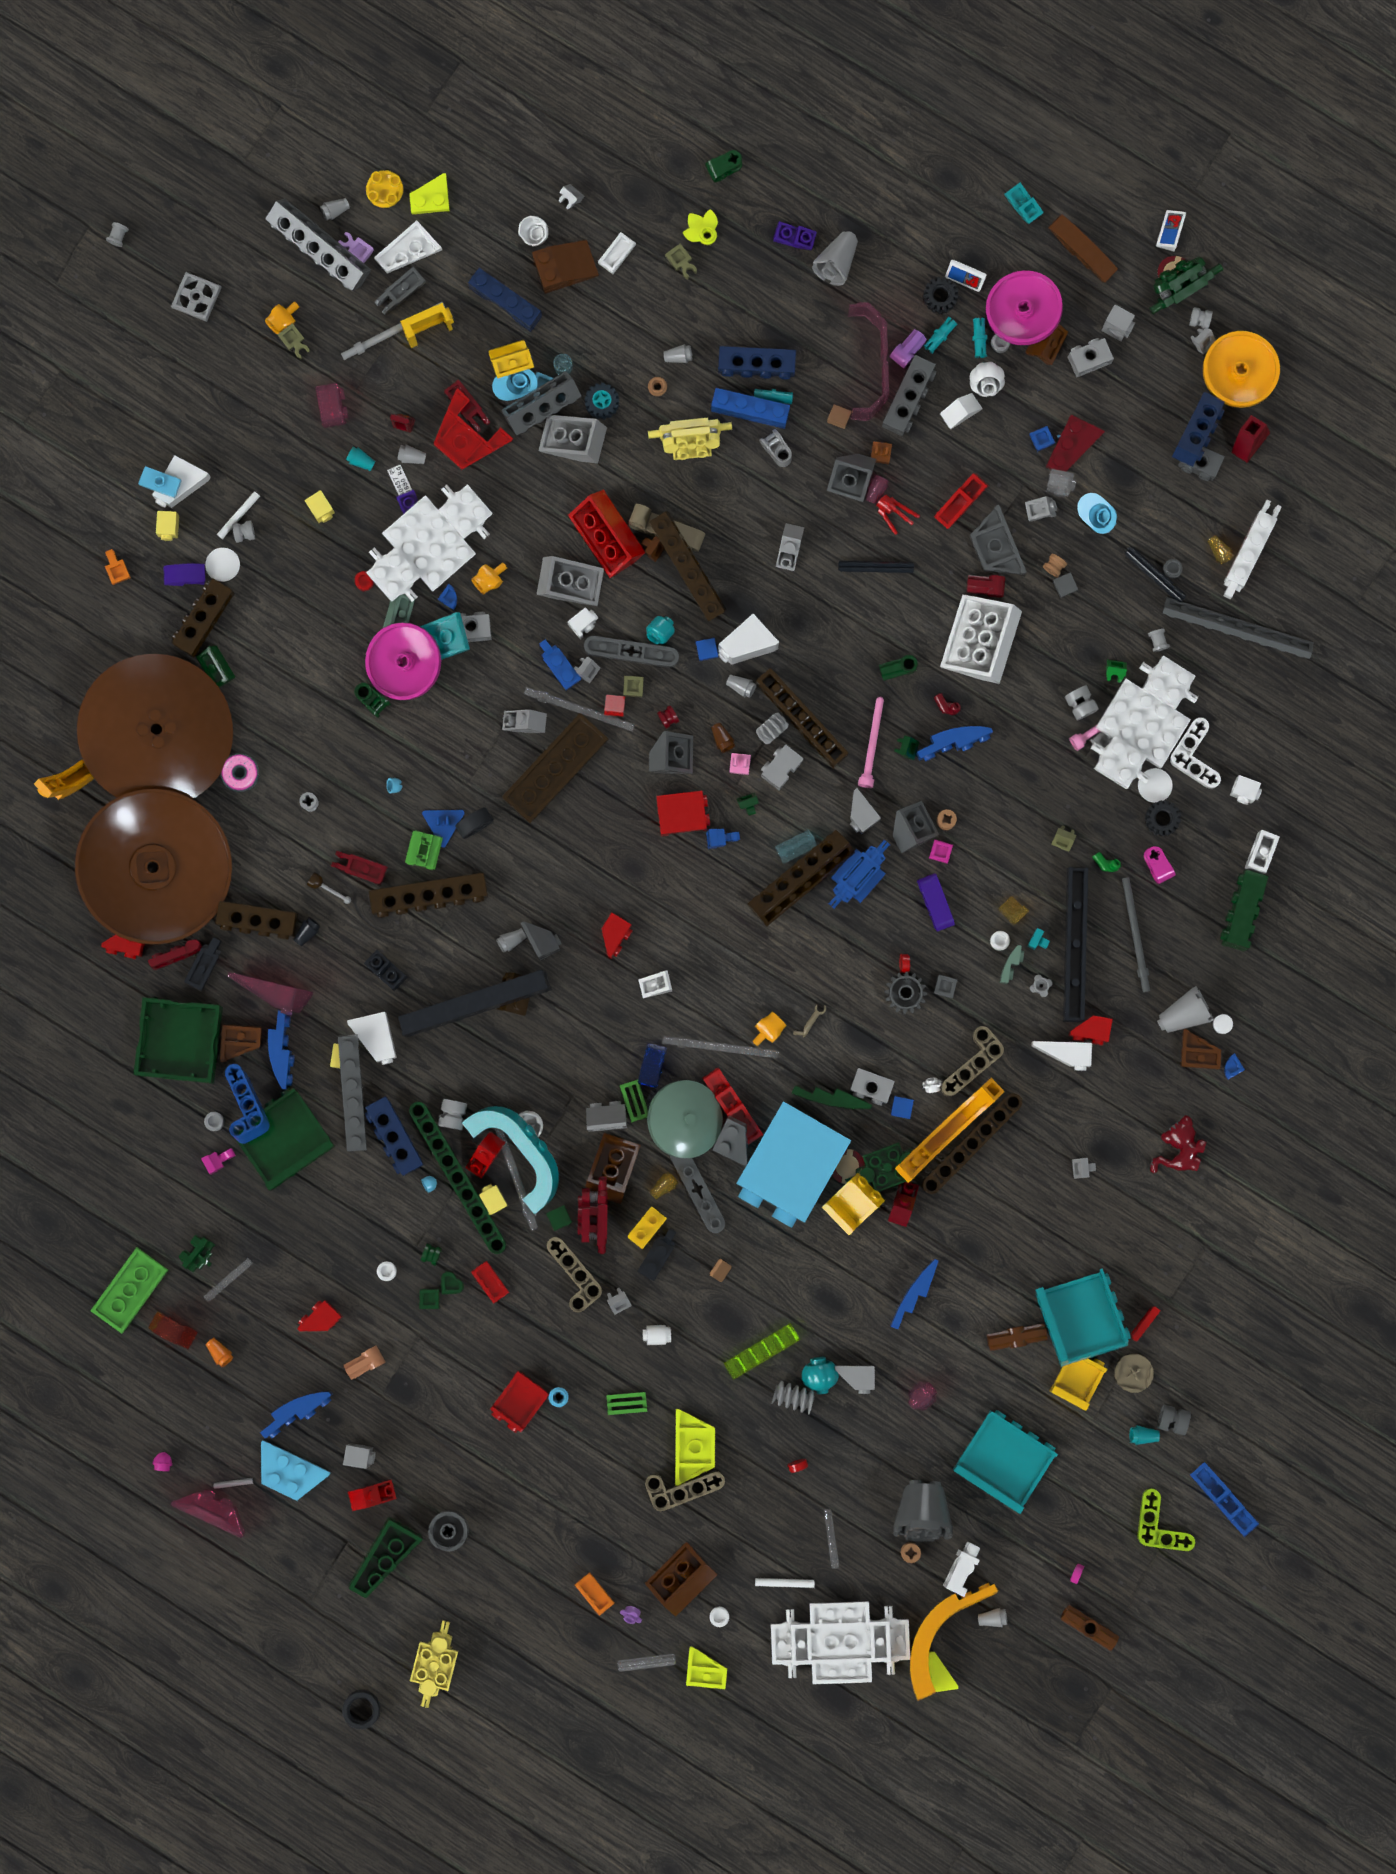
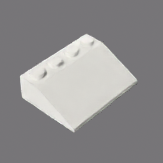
[940,595,1022,684]

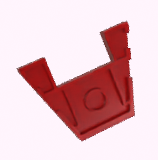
[433,388,513,470]

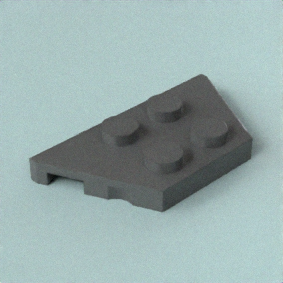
[970,505,1027,575]

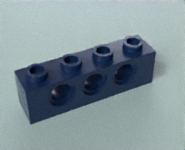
[718,346,796,380]
[1172,391,1225,467]
[365,1096,424,1176]

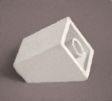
[718,614,779,665]

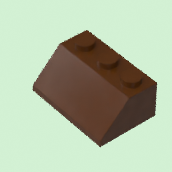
[645,1542,718,1617]

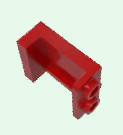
[656,791,710,836]
[490,1371,550,1433]

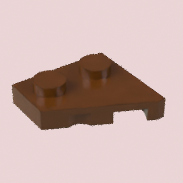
[220,1024,262,1062]

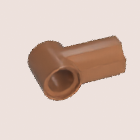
[344,1345,386,1380]

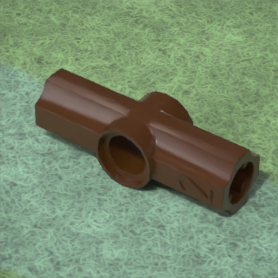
[986,1323,1048,1351]
[1060,1604,1120,1651]

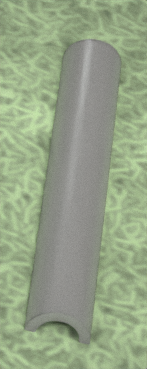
[213,1478,253,1489]

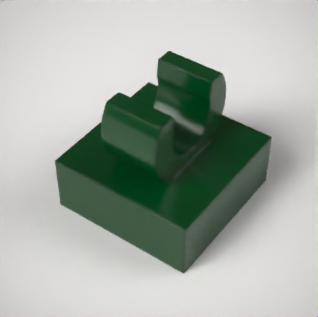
[894,736,919,760]
[736,793,759,816]

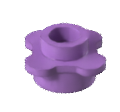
[620,1606,642,1624]

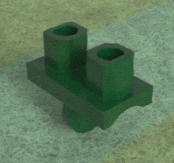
[179,1235,215,1273]

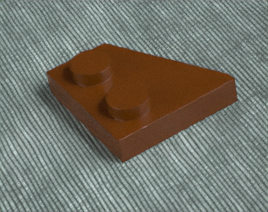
[1181,1029,1222,1070]

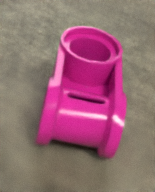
[1144,846,1176,885]

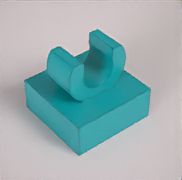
[1027,928,1050,950]

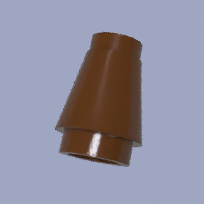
[711,723,735,753]

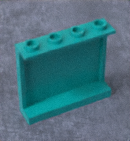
[1035,1268,1131,1367]
[953,1410,1058,1514]

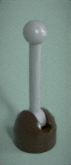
[307,872,351,904]

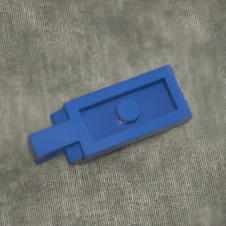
[539,639,581,690]

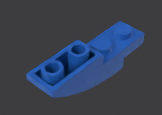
[916,726,993,762]
[268,1010,295,1090]
[260,1391,333,1439]

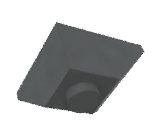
[827,454,876,502]
[649,731,693,774]
[893,801,939,853]
[521,922,562,961]

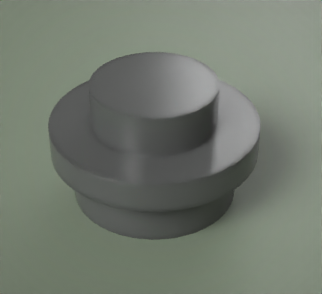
[1163,559,1183,578]

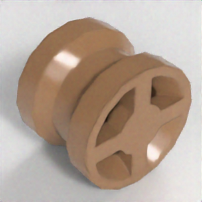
[1043,554,1067,577]
[937,810,957,830]
[900,1542,921,1563]

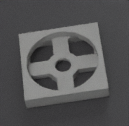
[171,272,222,322]

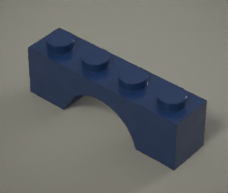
[468,268,542,332]

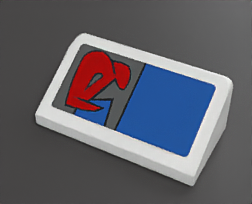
[1156,210,1186,252]
[945,260,986,292]

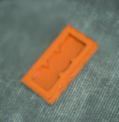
[575,1572,615,1616]

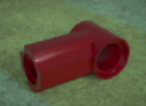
[967,575,1006,598]

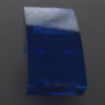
[638,1043,667,1088]

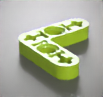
[1138,1488,1195,1551]

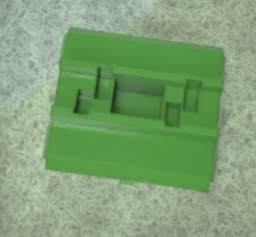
[405,830,443,870]

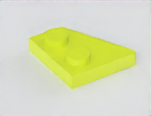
[410,173,450,214]
[686,1646,727,1689]
[928,1651,959,1692]

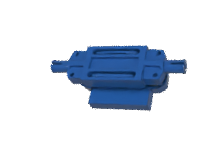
[828,840,890,909]

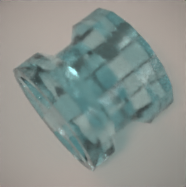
[553,354,573,375]

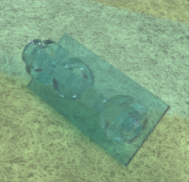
[775,830,817,864]

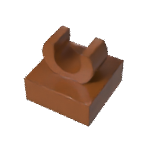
[871,441,892,464]

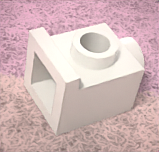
[568,607,598,640]

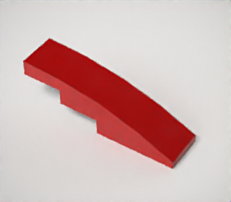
[702,1068,763,1145]

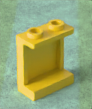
[400,303,454,348]
[488,340,534,379]
[822,1173,885,1235]
[628,1207,667,1249]
[1049,1358,1108,1411]

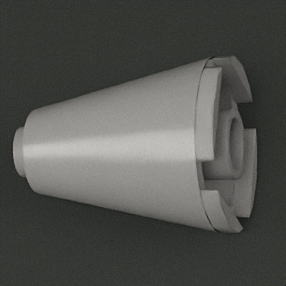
[812,231,858,286]
[1157,986,1214,1033]

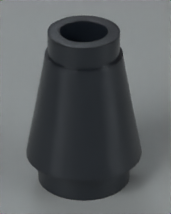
[293,917,321,946]

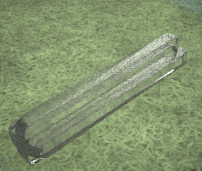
[617,1654,676,1672]

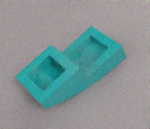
[1004,182,1044,224]

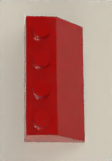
[568,490,645,578]

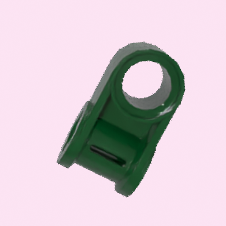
[705,150,743,182]
[355,683,391,718]

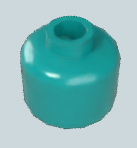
[646,616,675,645]

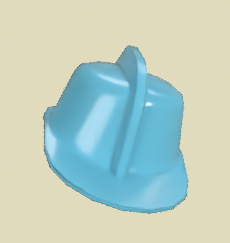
[492,369,538,401]
[1077,493,1117,534]

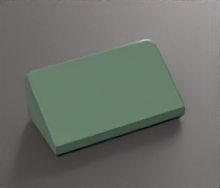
[383,594,415,628]

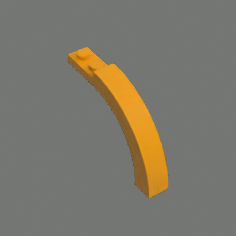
[34,760,94,800]
[895,1077,1005,1183]
[910,1583,998,1701]

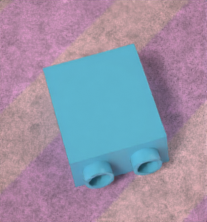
[736,1102,851,1228]

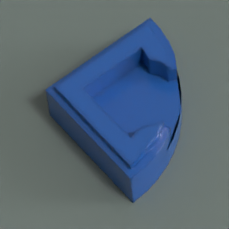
[438,584,457,611]
[1224,1053,1245,1080]

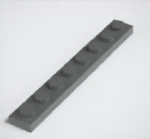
[1163,597,1314,659]

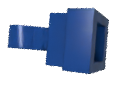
[706,829,740,849]

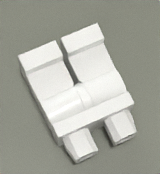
[943,1542,980,1597]

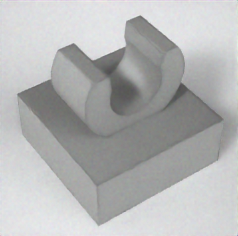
[559,184,585,209]
[1191,327,1216,355]
[574,657,600,683]
[1072,1158,1096,1179]
[607,1288,632,1315]

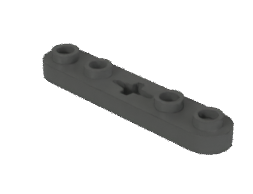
[584,636,679,667]
[670,1156,725,1233]

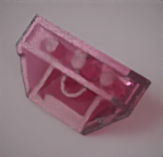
[170,1489,245,1538]

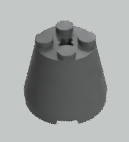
[893,1480,953,1542]

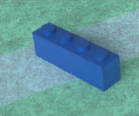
[711,388,790,429]

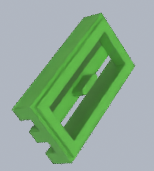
[620,1080,648,1123]
[607,1392,647,1415]

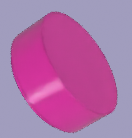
[1070,1563,1085,1584]

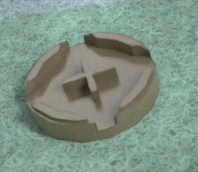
[1114,1354,1154,1393]

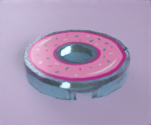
[220,754,259,792]

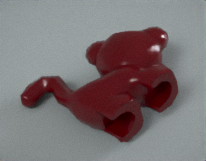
[1150,1115,1207,1173]

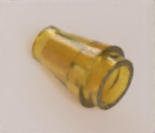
[1207,535,1234,565]
[649,1172,679,1200]

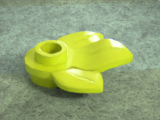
[683,210,718,245]

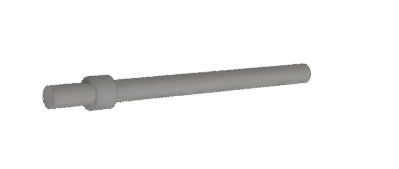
[341,302,445,360]

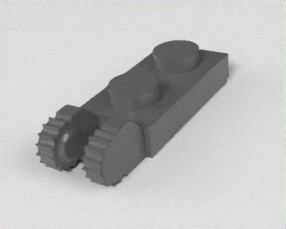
[375,267,426,315]

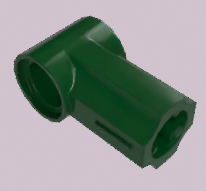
[879,655,918,681]

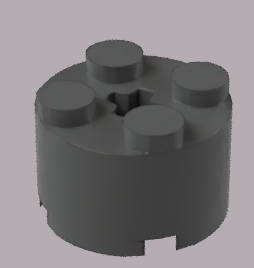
[428,1510,469,1552]

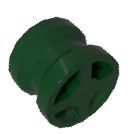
[421,1243,442,1266]

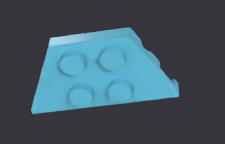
[261,1440,331,1501]

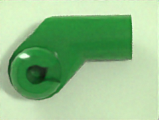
[1092,852,1121,872]

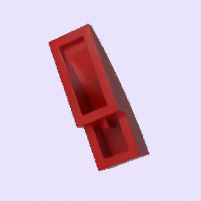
[934,473,989,529]

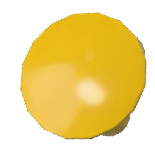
[366,170,403,208]

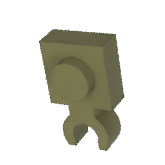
[665,243,697,280]
[277,323,310,360]

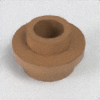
[648,377,667,396]

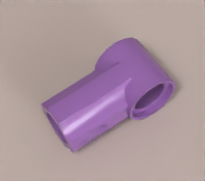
[890,329,927,369]

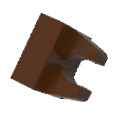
[641,536,665,562]

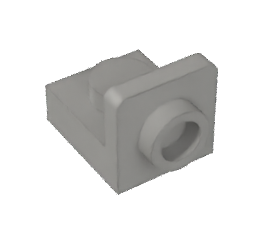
[1025,496,1057,521]

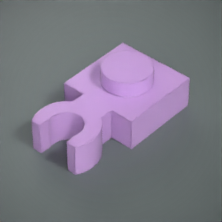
[338,232,374,263]

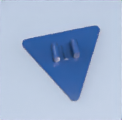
[422,810,464,848]

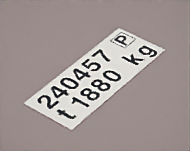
[387,465,412,495]

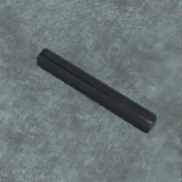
[1124,546,1186,602]
[838,561,914,573]

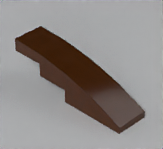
[1048,214,1118,283]

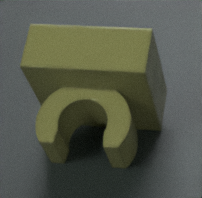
[1051,826,1076,852]

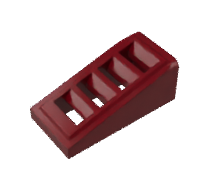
[390,414,415,433]

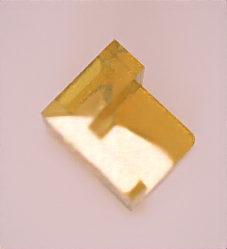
[998,896,1029,926]

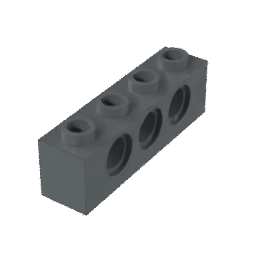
[882,355,937,437]
[501,371,581,436]

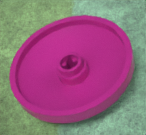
[986,271,1063,345]
[365,623,441,700]

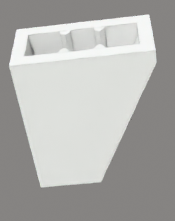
[152,455,211,508]
[347,1012,397,1065]

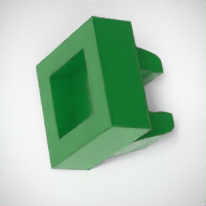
[1106,659,1127,683]

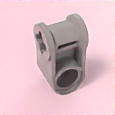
[759,429,792,467]

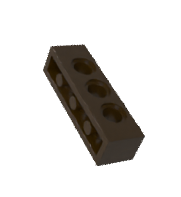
[172,578,235,658]
[216,901,298,940]

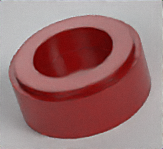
[355,571,374,591]
[899,954,910,973]
[788,1459,808,1473]

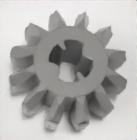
[756,713,789,744]

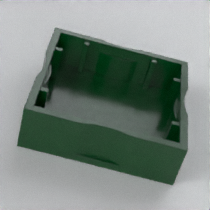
[133,998,223,1084]

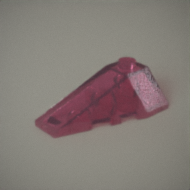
[228,972,313,1015]

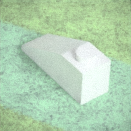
[1031,1041,1092,1071]

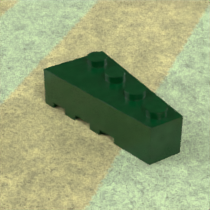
[1220,870,1268,952]
[348,1517,423,1598]

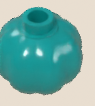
[801,1357,839,1394]

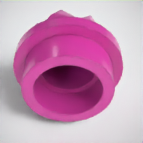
[153,1452,172,1471]

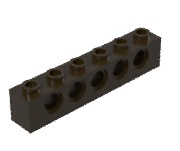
[649,511,727,621]
[756,668,848,769]
[748,830,855,927]
[369,873,488,918]

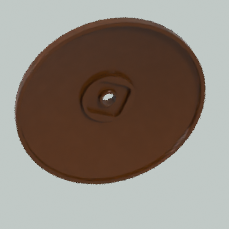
[77,654,233,799]
[75,789,232,944]

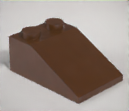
[532,240,599,294]
[585,1133,641,1204]

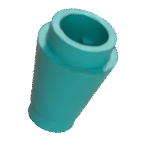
[346,447,376,471]
[1129,1425,1160,1445]

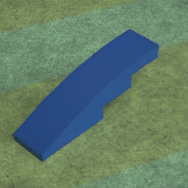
[890,1259,939,1329]
[1190,1462,1259,1537]

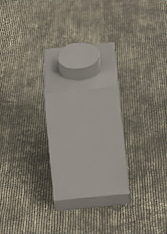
[850,788,881,834]
[835,1366,875,1394]

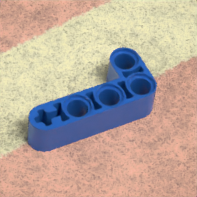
[225,1064,269,1144]

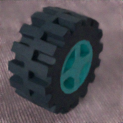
[585,383,619,420]

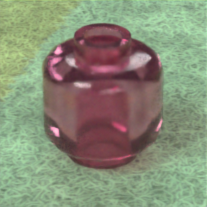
[908,1382,937,1411]

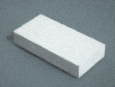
[598,232,636,274]

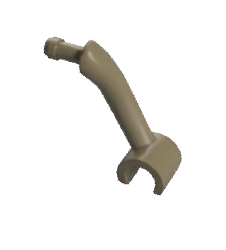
[793,1004,826,1038]

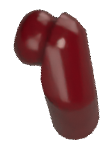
[934,693,961,715]

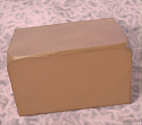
[827,405,852,429]
[709,1259,731,1282]

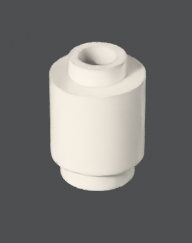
[643,1325,671,1345]

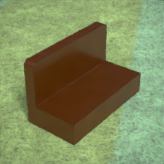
[1026,324,1068,365]

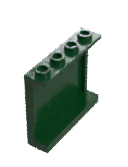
[235,1088,335,1191]

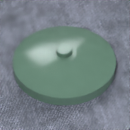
[647,1080,723,1158]

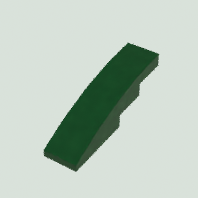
[791,1086,872,1109]

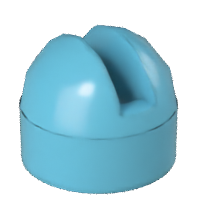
[387,778,403,793]
[421,1176,437,1193]

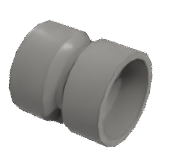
[1065,685,1099,721]
[438,1099,467,1130]

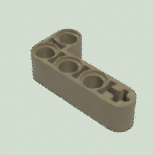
[629,504,705,552]
[941,1026,1004,1097]
[547,1237,602,1312]
[645,1471,725,1511]

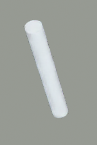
[217,491,260,539]
[755,1578,814,1588]

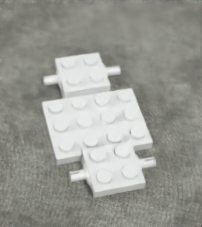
[366,484,493,602]
[1090,656,1199,789]
[771,1601,910,1684]

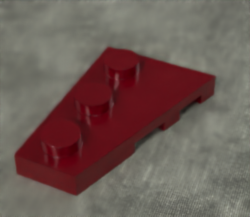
[1046,415,1105,475]

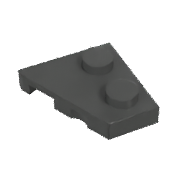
[713,1116,749,1166]

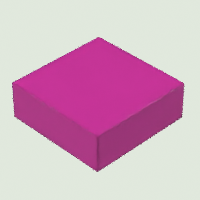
[929,840,953,864]

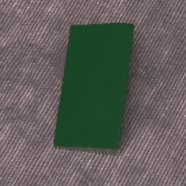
[196,645,235,687]

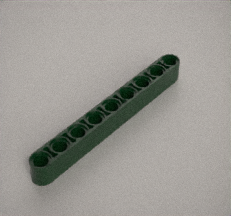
[409,1102,506,1254]

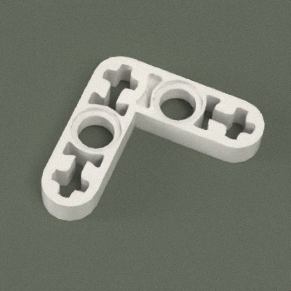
[1170,718,1221,789]

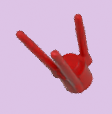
[876,494,920,535]

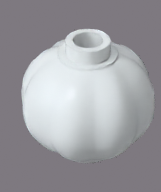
[970,362,1005,397]

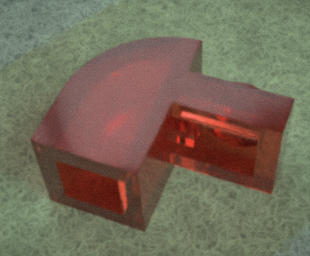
[148,1311,198,1349]

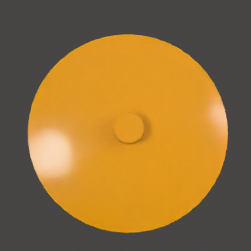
[1203,331,1280,408]

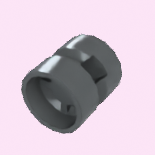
[1157,1404,1191,1436]

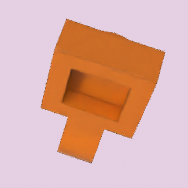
[105,549,131,585]

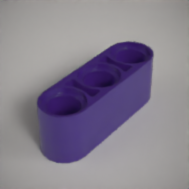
[917,873,955,932]

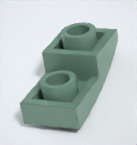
[999,945,1024,984]

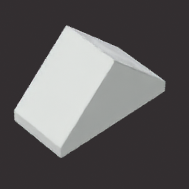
[940,393,983,430]
[639,971,672,998]

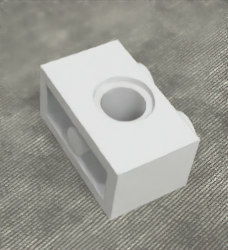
[1245,830,1280,874]

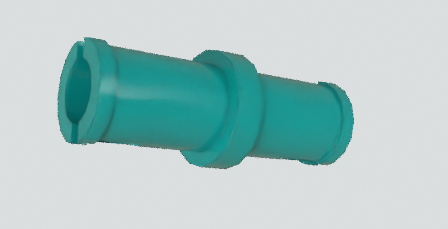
[923,317,957,354]
[972,318,988,358]
[754,389,793,405]

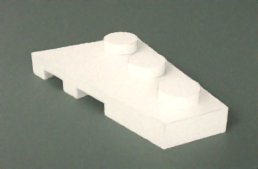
[374,220,442,273]

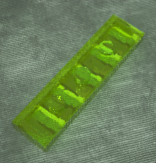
[724,1323,800,1380]

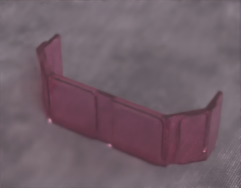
[848,302,889,421]

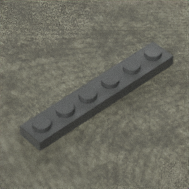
[338,1034,367,1151]

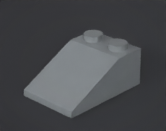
[538,415,607,463]
[537,556,604,606]
[586,1101,627,1132]

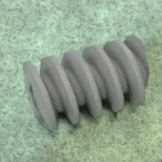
[771,1381,814,1415]

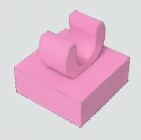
[729,753,751,775]

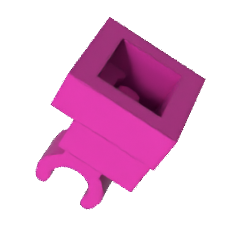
[201,1148,236,1175]

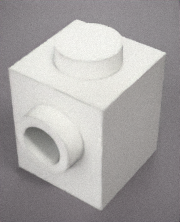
[1230,775,1262,805]

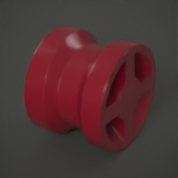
[657,705,680,729]

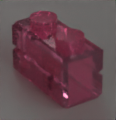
[315,383,349,428]

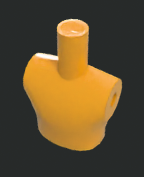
[265,302,299,334]
[472,563,507,594]
[752,1012,786,1047]

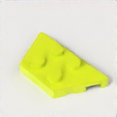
[675,1409,715,1486]

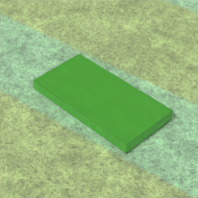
[91,1247,169,1334]

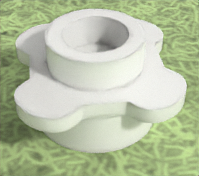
[922,1078,942,1093]

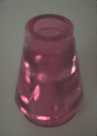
[866,475,889,504]

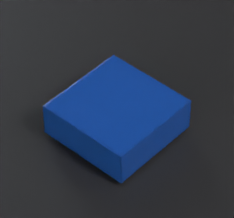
[1029,426,1055,452]
[696,638,718,661]
[891,1096,914,1119]

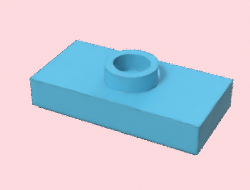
[138,466,182,499]

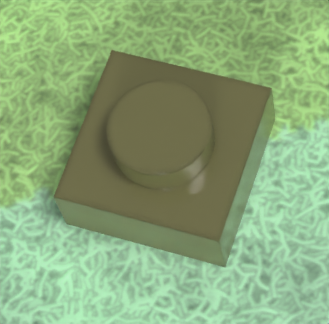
[623,676,644,697]

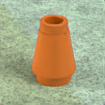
[206,1338,233,1367]

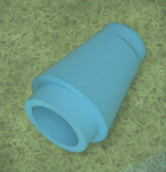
[549,1387,568,1407]

